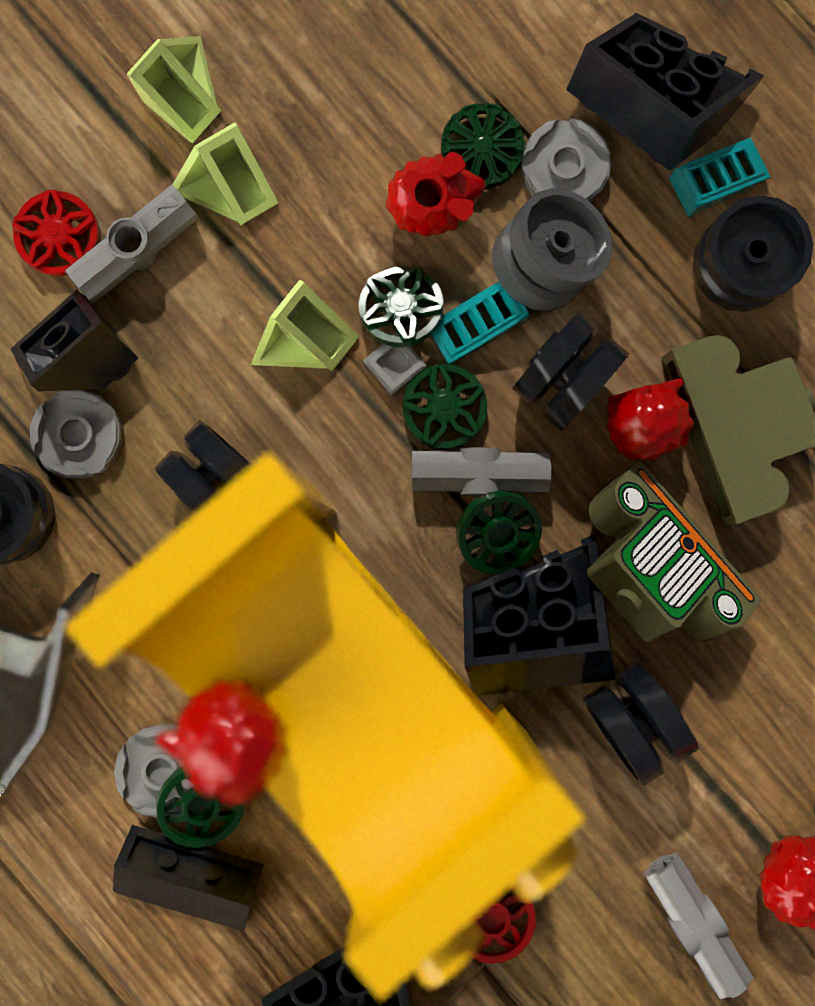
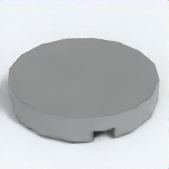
[521,118,611,202]
[30,390,123,479]
[114,723,194,818]

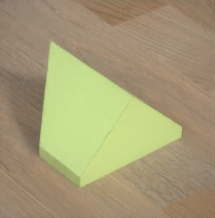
[127,36,222,143]
[172,123,279,226]
[251,280,360,371]

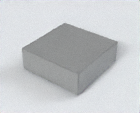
[363,332,427,397]

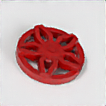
[12,190,100,276]
[471,886,536,964]

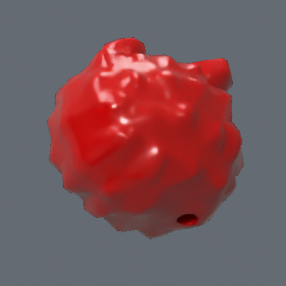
[386,152,486,237]
[606,378,694,461]
[155,681,288,806]
[759,835,815,930]

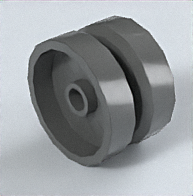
[492,188,613,311]

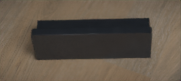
[113,825,264,931]

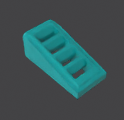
[669,138,771,218]
[432,282,530,364]

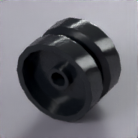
[692,195,813,312]
[512,311,629,431]
[155,420,252,514]
[0,463,55,564]
[582,662,699,787]

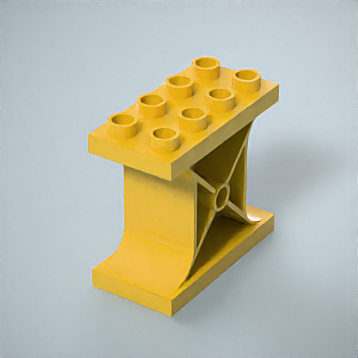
[64,452,585,1000]

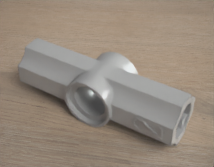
[65,185,199,304]
[411,447,551,496]
[643,852,754,999]

